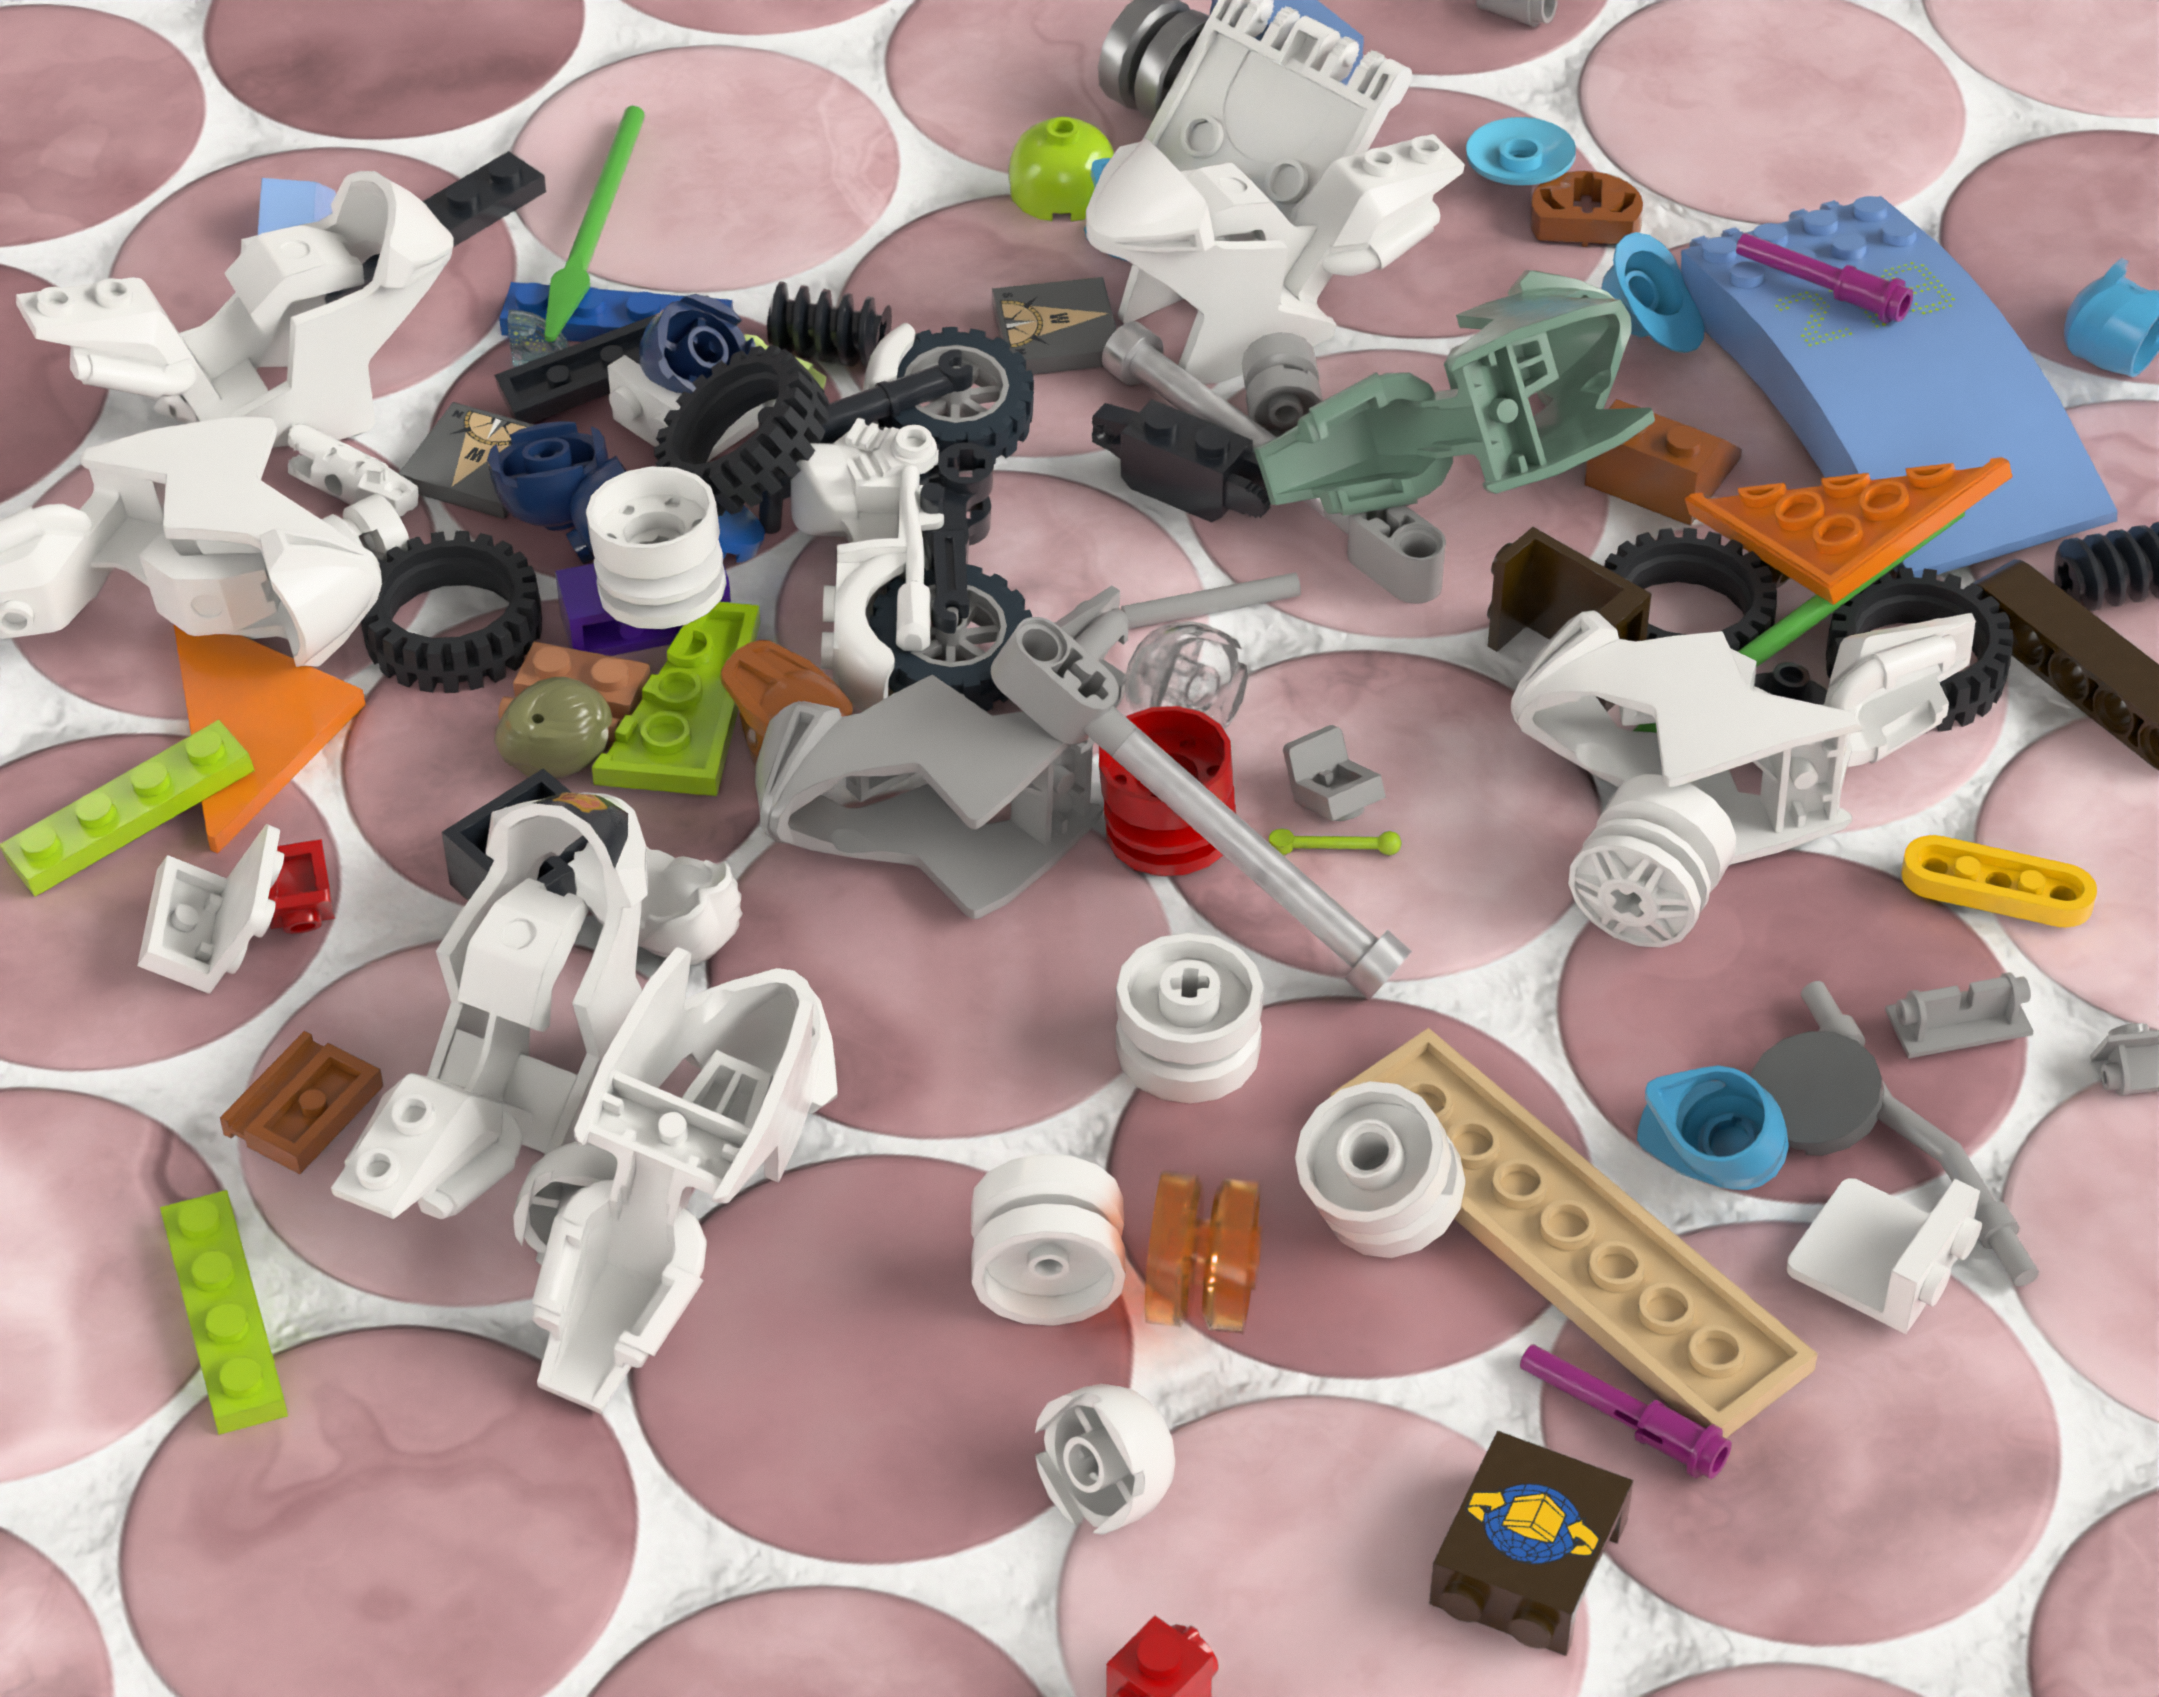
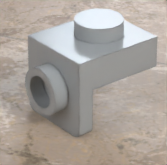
[1283,725,1386,821]

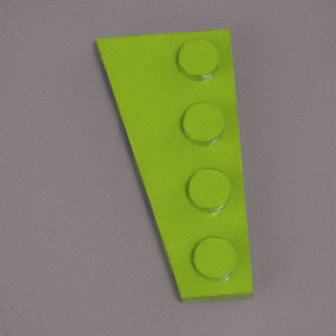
[592,602,761,796]

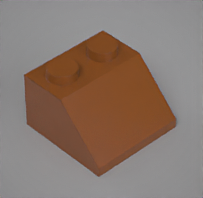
[1585,399,1742,526]

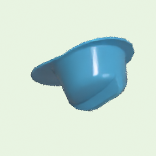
[1601,232,1705,353]

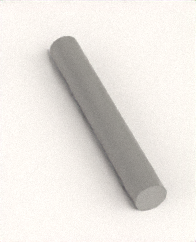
[1121,573,1301,629]

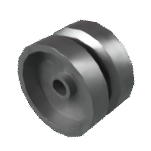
[1098,0,1209,121]

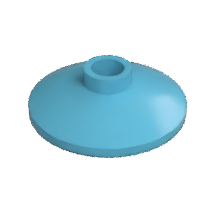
[1466,117,1576,186]

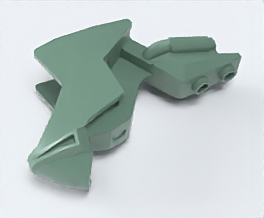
[1254,270,1655,516]

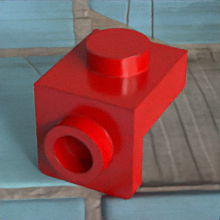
[268,839,335,934]

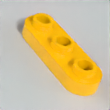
[1901,835,2097,928]

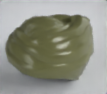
[494,677,612,779]

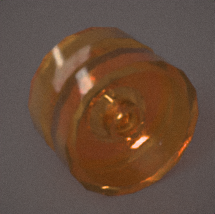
[1145,1170,1263,1334]

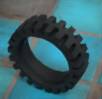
[654,345,830,516]
[1604,528,1777,651]
[361,531,542,693]
[1825,568,2013,733]

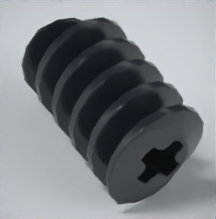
[767,281,892,369]
[2053,522,2159,611]

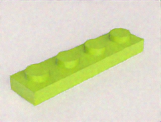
[0,720,255,897]
[160,1190,288,1435]

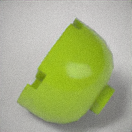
[1008,117,1114,221]

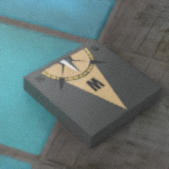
[992,277,1116,374]
[398,402,534,519]

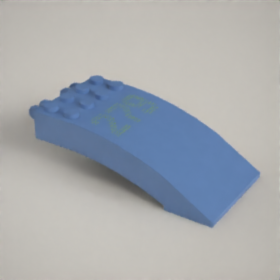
[1681,196,2118,578]

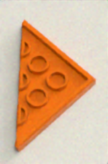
[1685,457,2013,605]
[173,624,366,854]

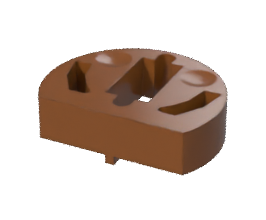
[1530,171,1643,247]

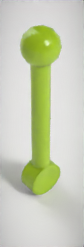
[1269,828,1402,856]

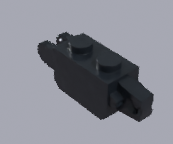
[1091,399,1271,522]

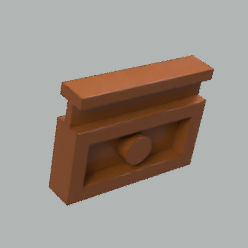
[220,1031,384,1174]

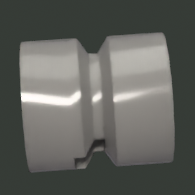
[1242,332,1323,438]

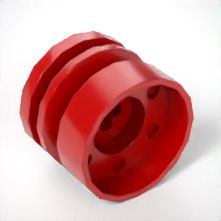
[1099,706,1236,876]

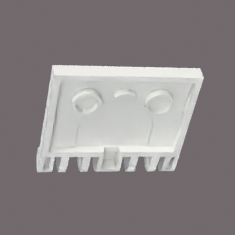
[1143,0,1412,220]

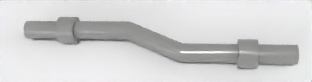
[1801,981,2039,1287]

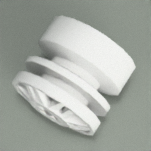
[586,466,726,629]
[1568,774,1736,948]

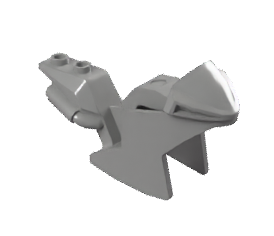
[755,585,1129,919]

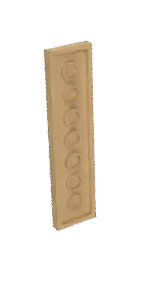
[1330,1028,1818,1438]

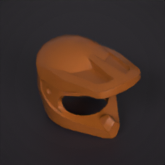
[720,640,853,766]

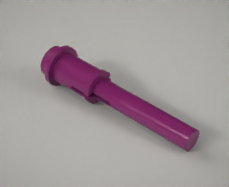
[1736,233,1913,324]
[1520,1344,1732,1479]

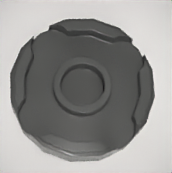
[1750,1031,1885,1156]

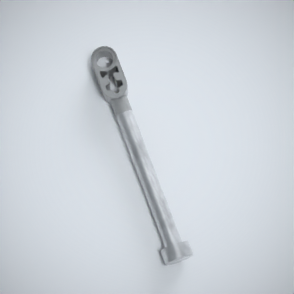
[1102,321,1446,604]
[991,617,1412,1000]

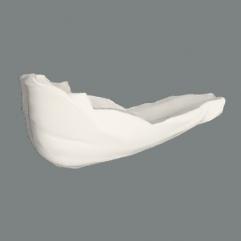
[567,842,743,965]

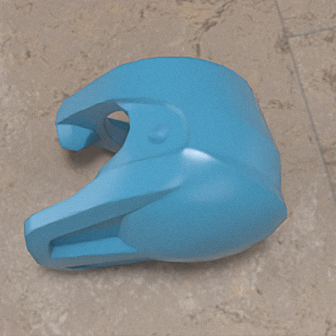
[2064,258,2159,377]
[1637,1065,1789,1190]

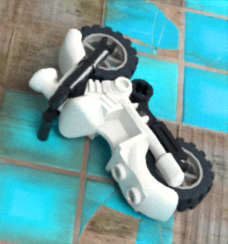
[757,323,1034,711]

